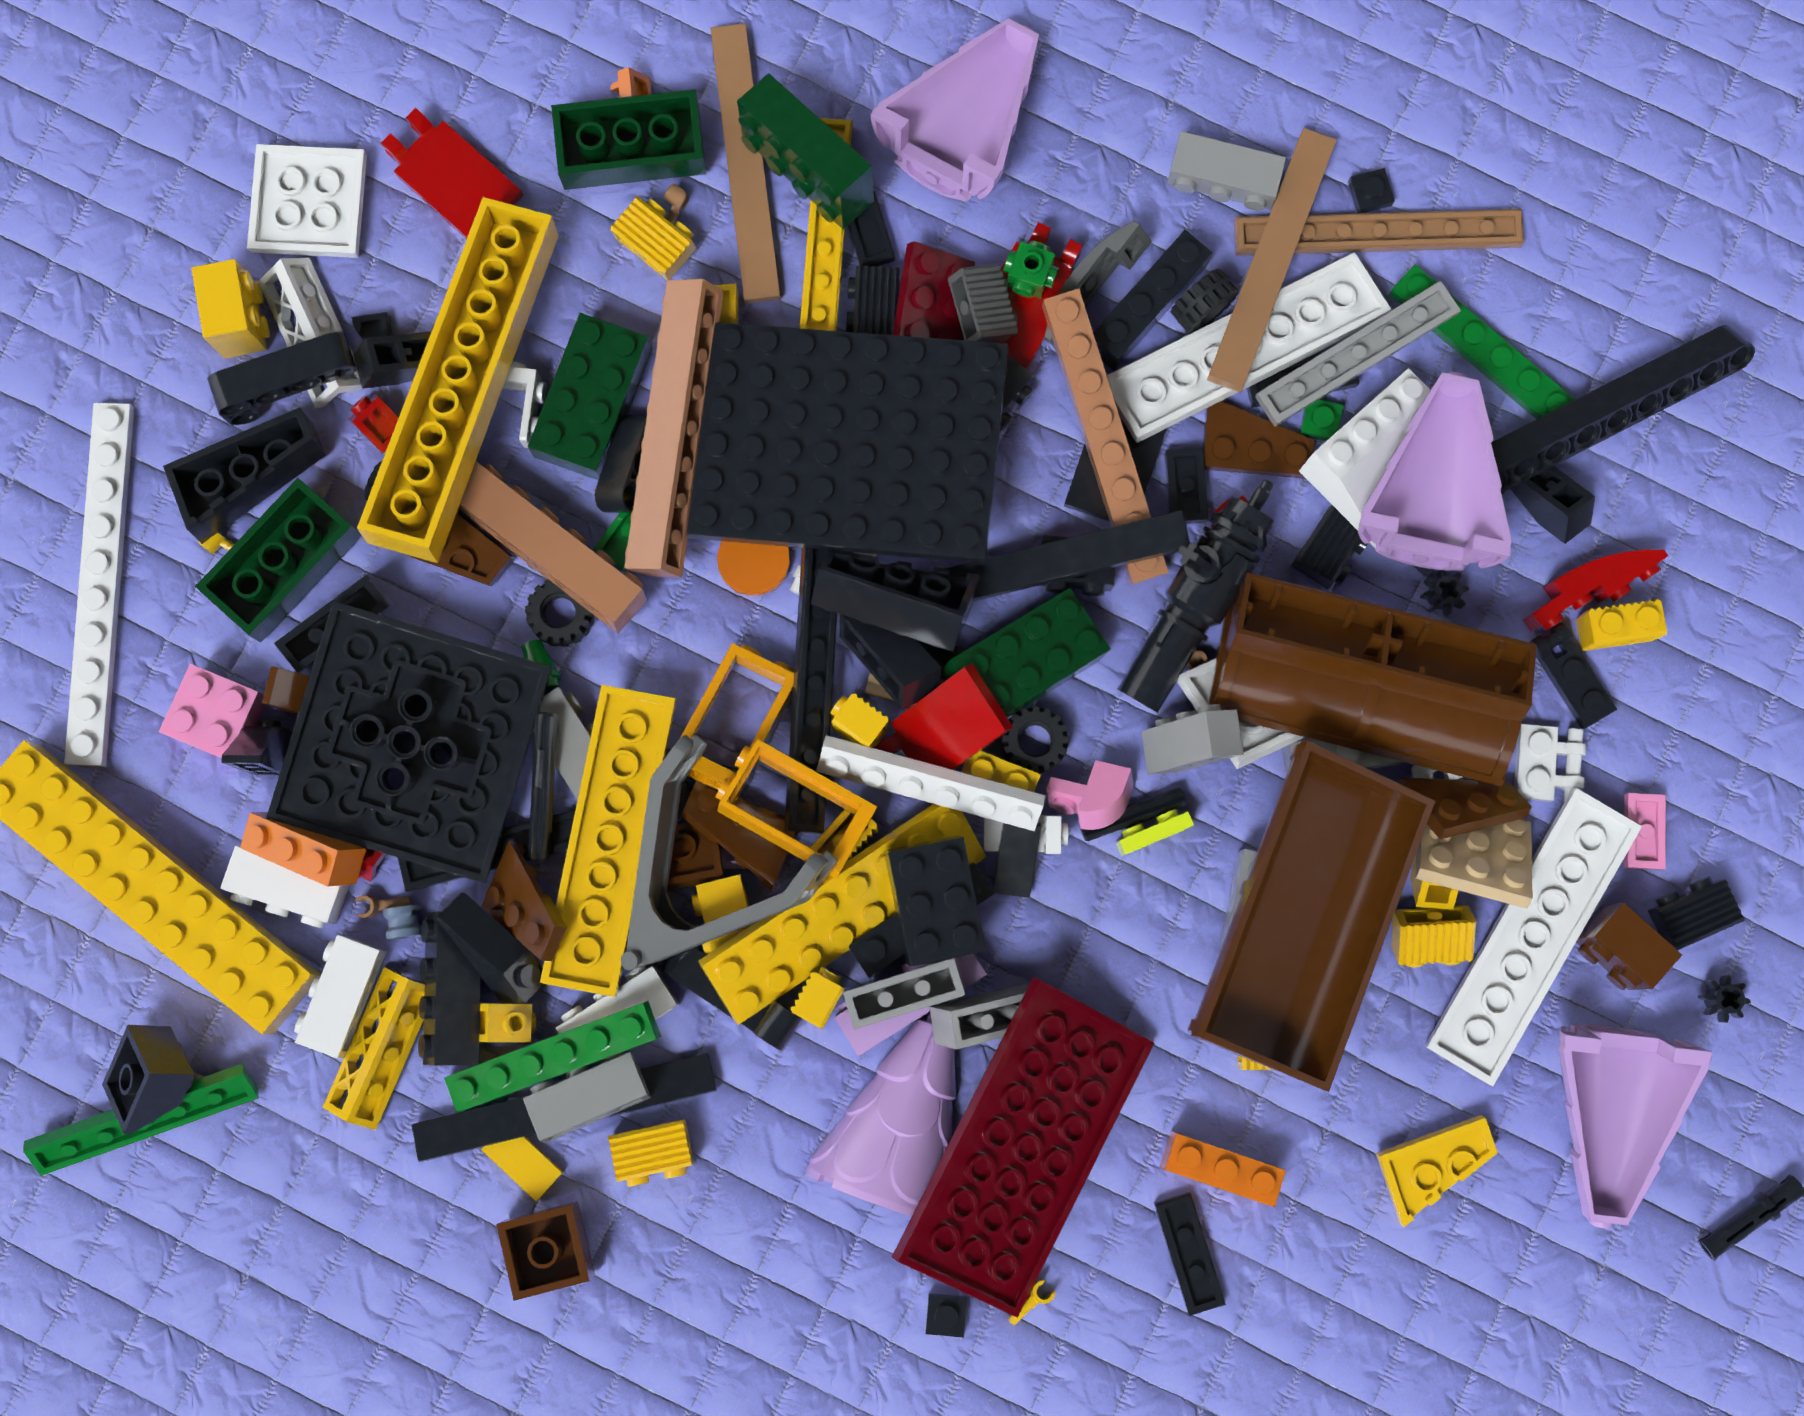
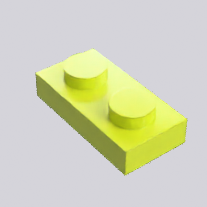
[1116,809,1194,856]

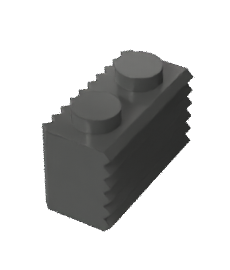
[948,264,1018,343]

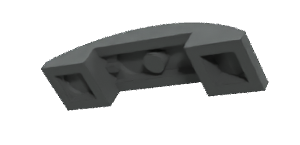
[1045,221,1152,349]

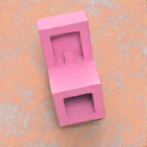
[1046,760,1134,830]

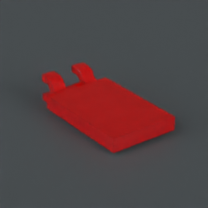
[381,107,523,239]
[1000,222,1083,369]
[873,664,1013,770]

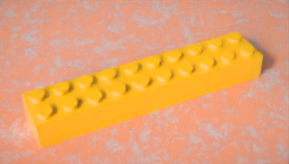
[357,197,559,563]
[0,740,321,1035]

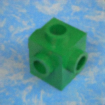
[1003,241,1059,299]

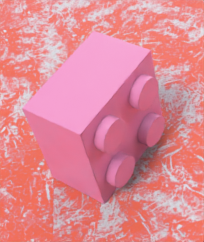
[159,664,267,758]

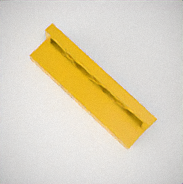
[322,967,425,1130]

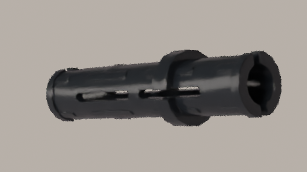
[1698,1174,1804,1261]

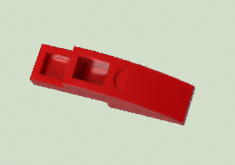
[1523,550,1668,632]

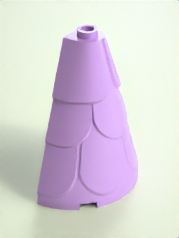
[870,18,1039,201]
[1358,372,1512,571]
[805,1015,956,1217]
[1558,1024,1712,1229]

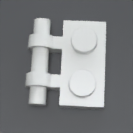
[1514,724,1586,803]

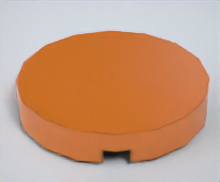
[717,541,790,597]

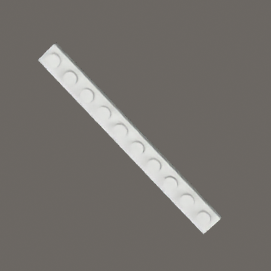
[64,403,135,767]

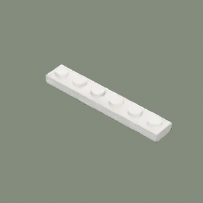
[816,735,1046,831]

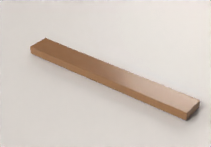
[710,23,781,304]
[1207,128,1337,393]
[1234,209,1524,256]

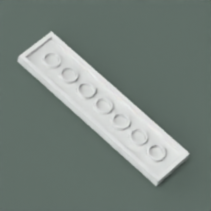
[1107,252,1392,443]
[1424,788,1642,1086]

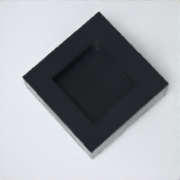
[1348,168,1395,214]
[925,1293,967,1338]

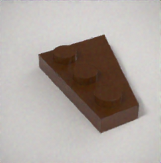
[1203,401,1315,479]
[402,512,514,586]
[1399,778,1532,839]
[681,780,796,891]
[667,822,725,891]
[481,840,567,961]

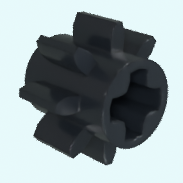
[1420,570,1469,617]
[1698,975,1751,1023]

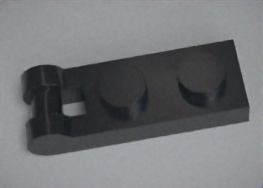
[1529,622,1617,729]

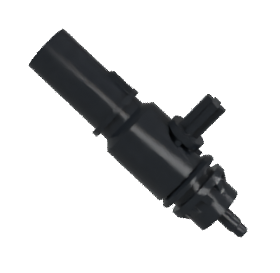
[1117,479,1274,713]

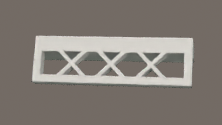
[258,258,362,408]

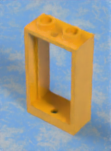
[680,643,794,800]
[715,739,877,878]

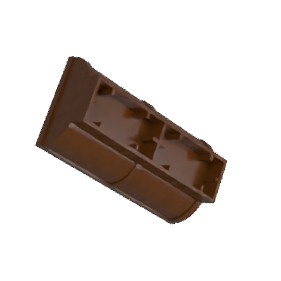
[1208,572,1537,786]
[1187,740,1435,1092]

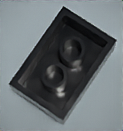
[884,835,986,967]

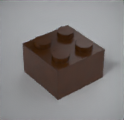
[1576,903,1682,990]
[496,1201,595,1301]

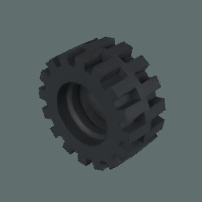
[1170,269,1239,334]
[525,580,594,647]
[1001,706,1069,774]

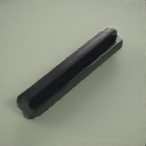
[1079,787,1187,841]

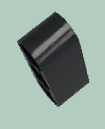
[594,415,647,513]

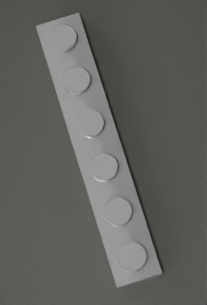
[1255,281,1461,427]

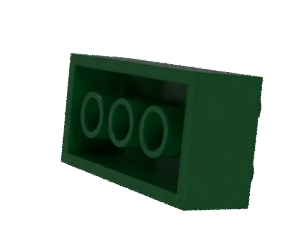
[737,73,874,229]
[551,89,707,190]
[528,313,653,480]
[195,477,361,643]
[941,588,1111,718]

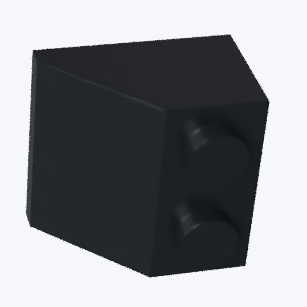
[102,1025,194,1134]

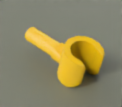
[198,533,234,555]
[1008,1280,1055,1326]

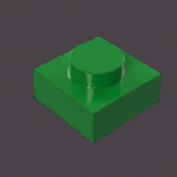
[1299,400,1344,441]

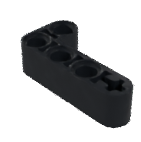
[207,332,357,425]
[661,947,804,1052]

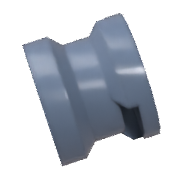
[382,905,421,940]

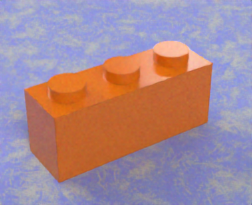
[240,812,366,887]
[1160,1131,1286,1207]

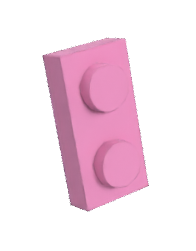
[1623,793,1666,870]

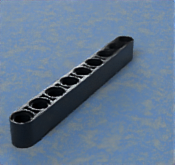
[1491,325,1755,493]

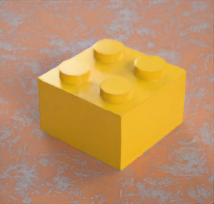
[191,259,270,359]

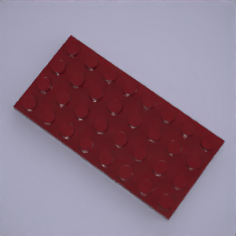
[891,977,1154,1318]

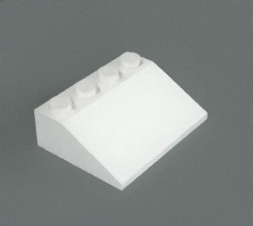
[1299,368,1431,549]

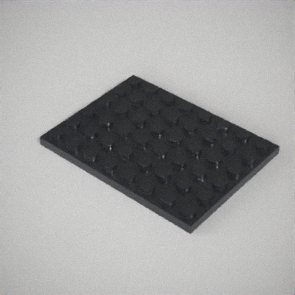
[686,322,1009,563]

